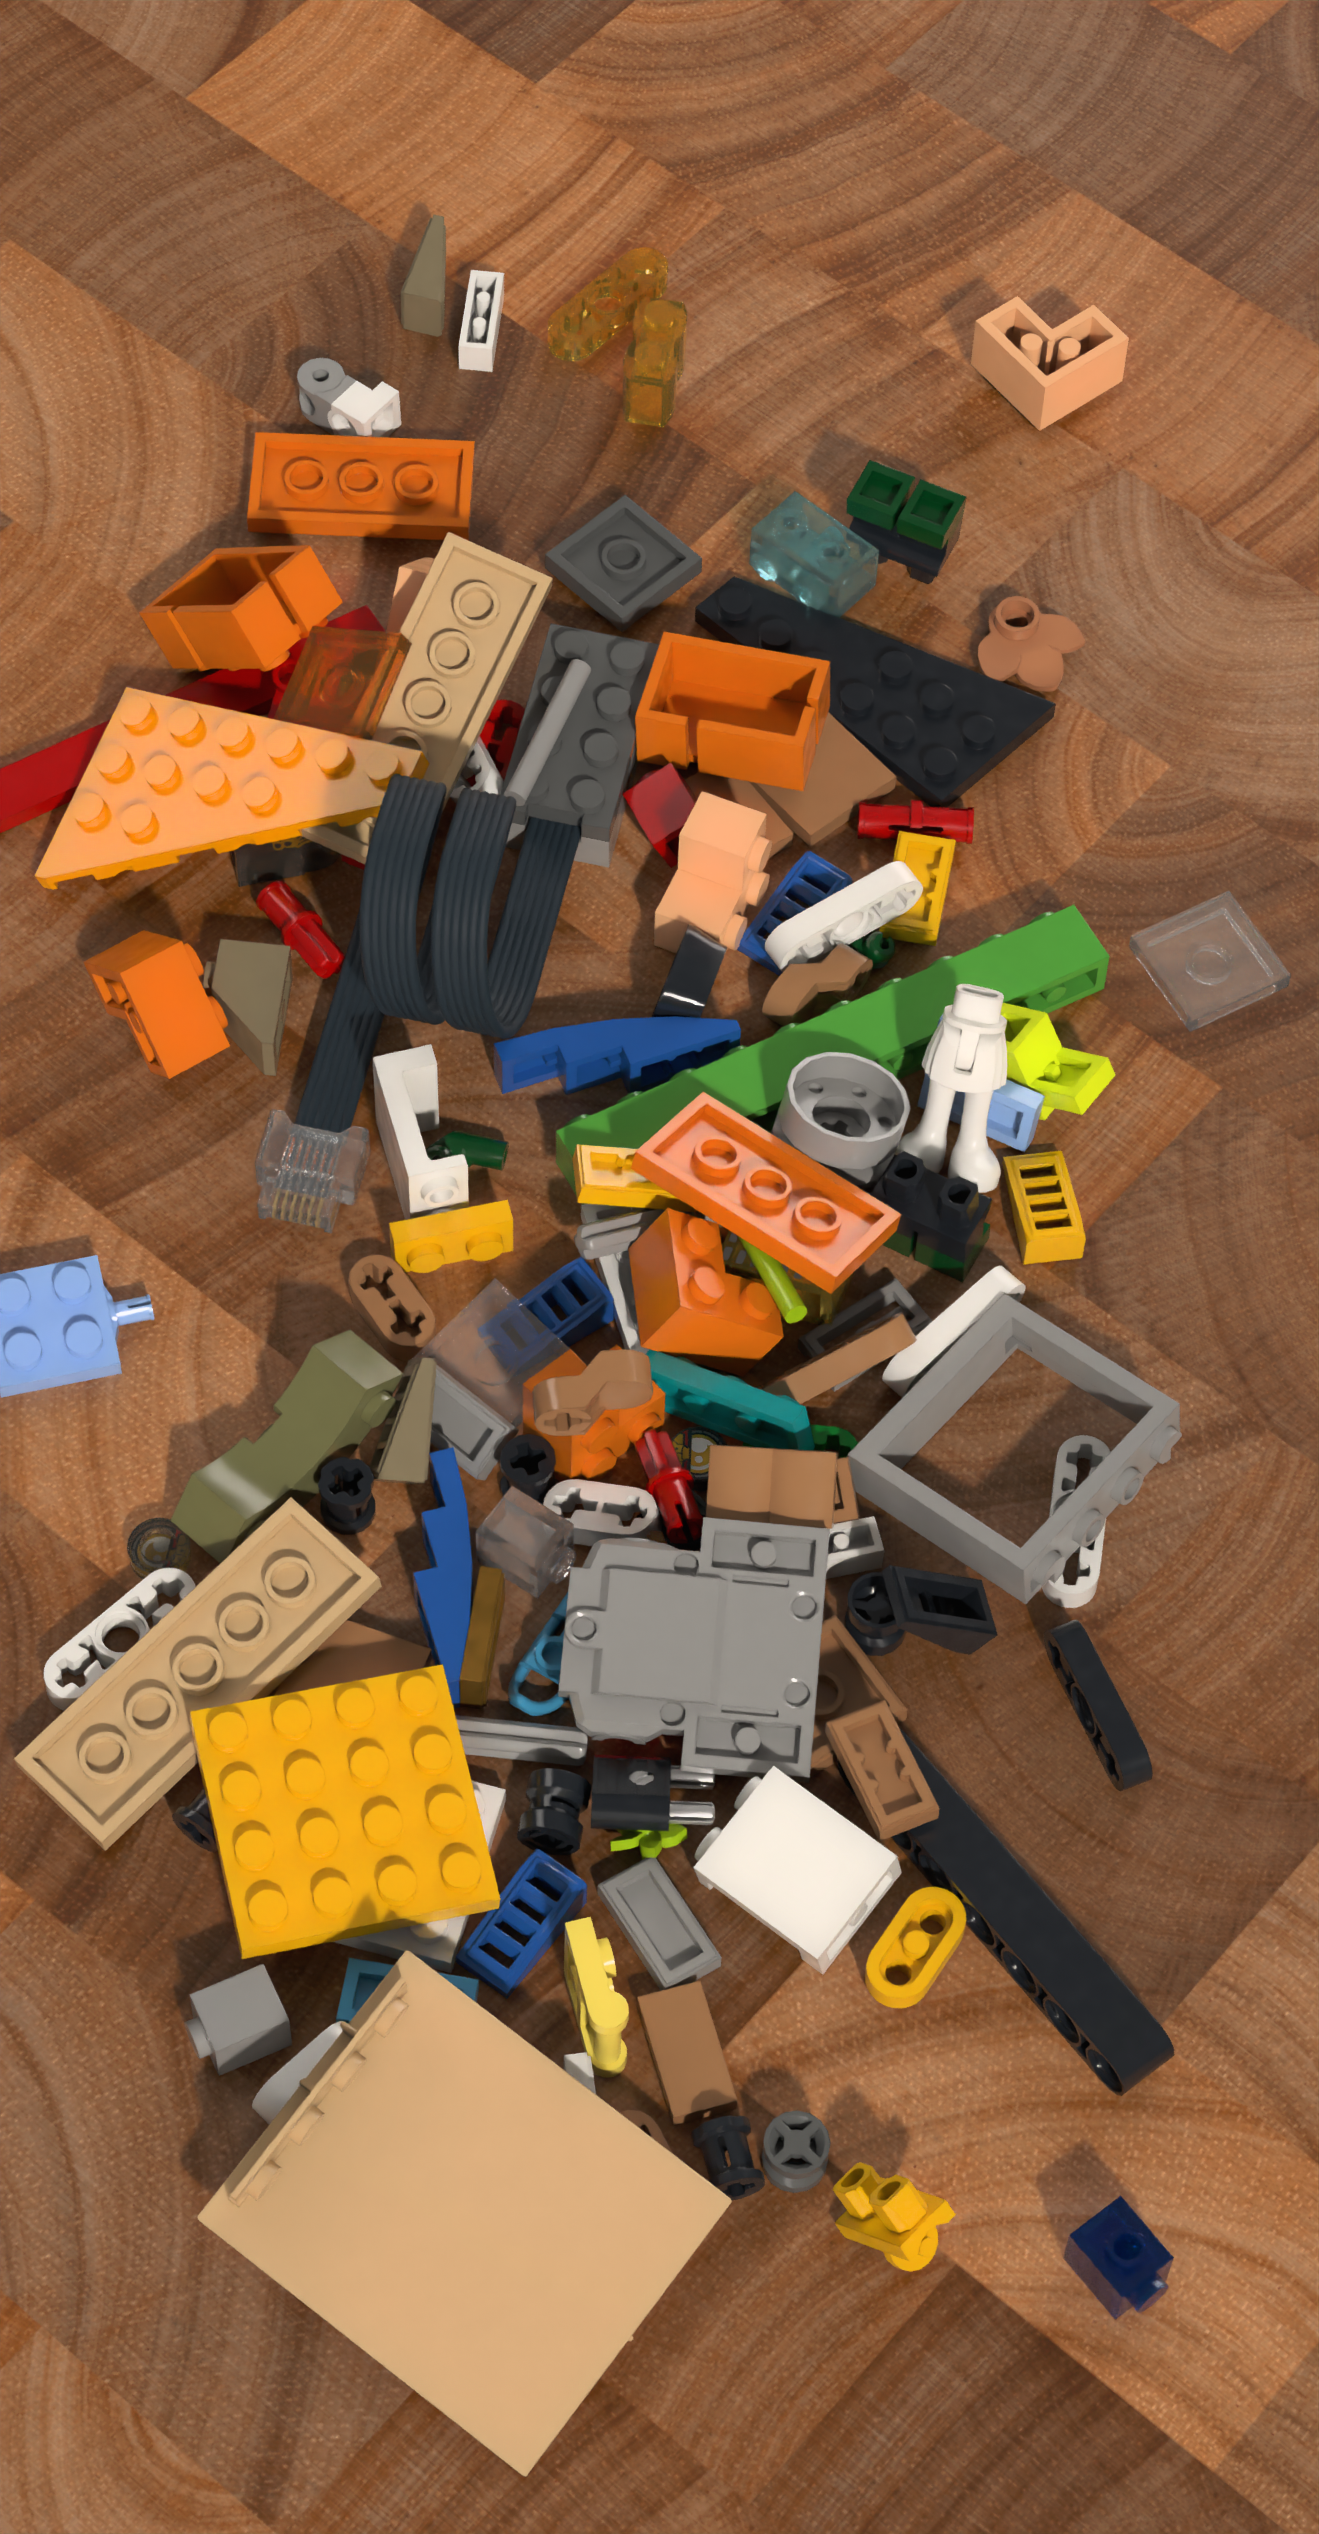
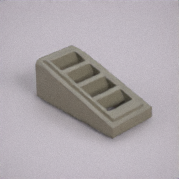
[401,215,446,337]
[369,1357,437,1484]

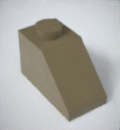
[203,939,293,1076]

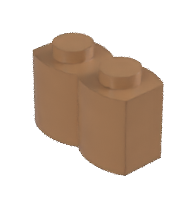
[706,1444,838,1529]

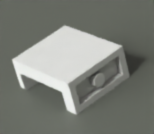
[373,1044,469,1220]
[693,1766,902,1975]

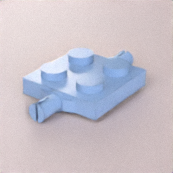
[0,1255,154,1398]

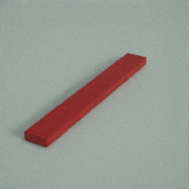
[0,605,386,833]

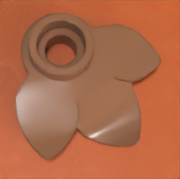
[977,596,1086,691]

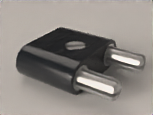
[591,1755,715,1831]

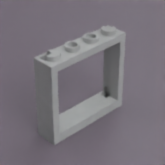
[848,1293,1182,1604]

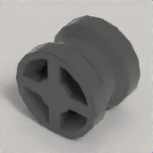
[761,2110,830,2193]

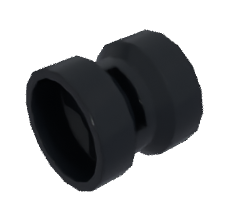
[844,1572,906,1656]
[517,1768,591,1855]

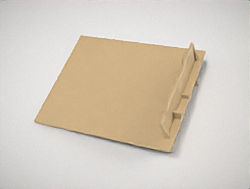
[197,1950,732,2477]

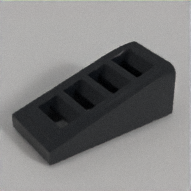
[882,1565,998,1655]

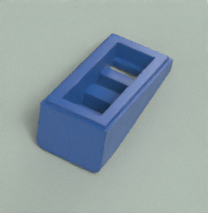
[737,851,853,976]
[479,1257,614,1380]
[455,1849,587,1999]

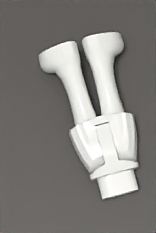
[894,984,1008,1193]

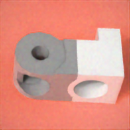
[297,358,401,437]

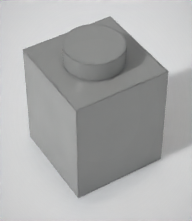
[184,1964,292,2076]

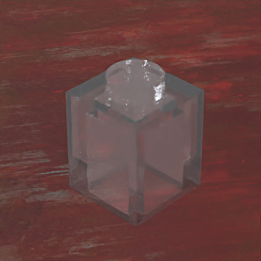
[476,1486,577,1599]

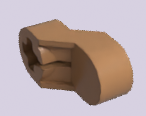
[762,943,873,1027]
[532,1349,653,1436]

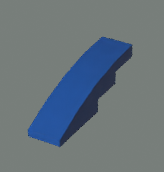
[494,1016,741,1095]
[413,1447,473,1709]

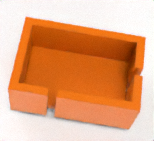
[139,545,343,671]
[635,632,830,791]

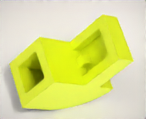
[1000,1003,1116,1121]

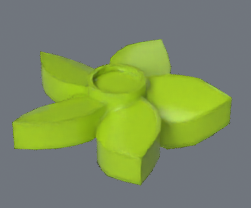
[610,1824,687,1860]

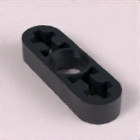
[1044,1620,1153,1791]

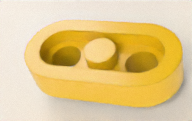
[865,1887,966,2008]

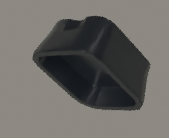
[652,924,727,1018]

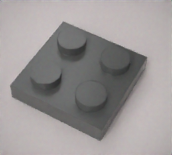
[545,495,702,632]

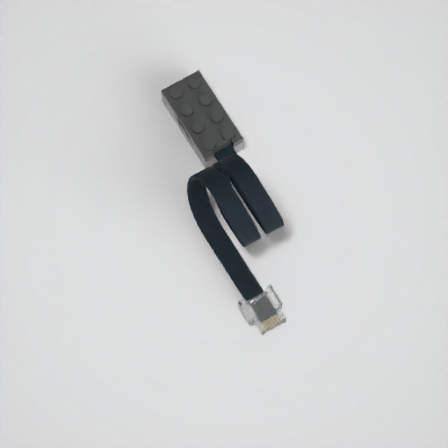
[255,623,659,1233]

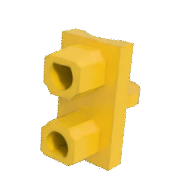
[833,2162,956,2272]

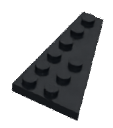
[695,576,1056,807]

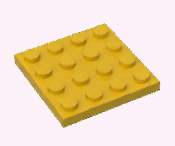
[190,1664,500,1959]

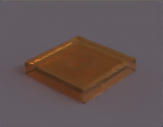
[273,626,412,740]

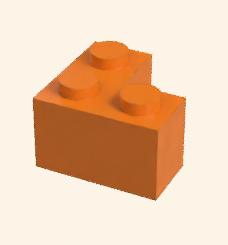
[83,930,230,1079]
[628,1208,784,1377]
[523,1344,666,1482]

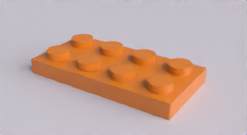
[247,432,475,541]
[631,1092,901,1294]

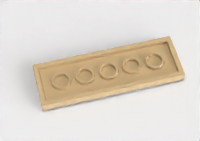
[302,532,553,864]
[14,1497,382,1851]

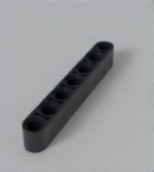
[836,1727,1174,2096]

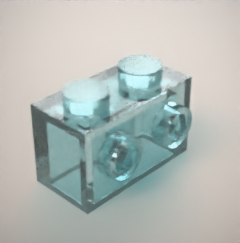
[749,491,879,618]

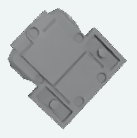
[558,1517,830,1783]

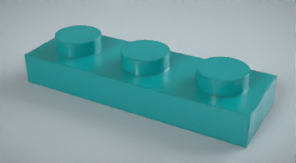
[645,1349,815,1450]

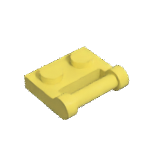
[564,1917,629,2078]

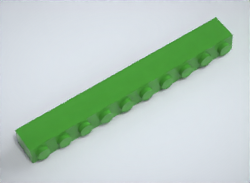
[556,905,1110,1205]

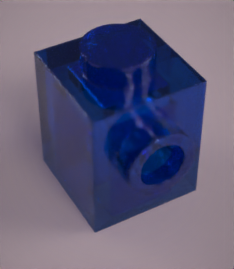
[1063,2196,1174,2320]

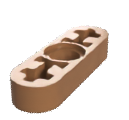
[756,1312,917,1404]

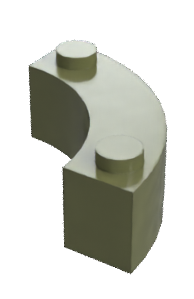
[170,1330,404,1563]

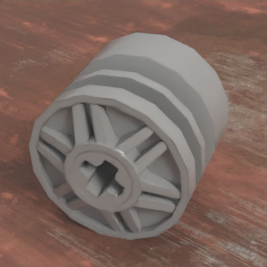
[771,1052,910,1194]

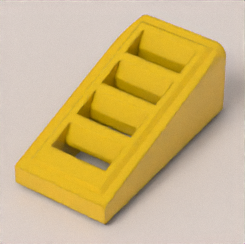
[1002,1151,1086,1265]

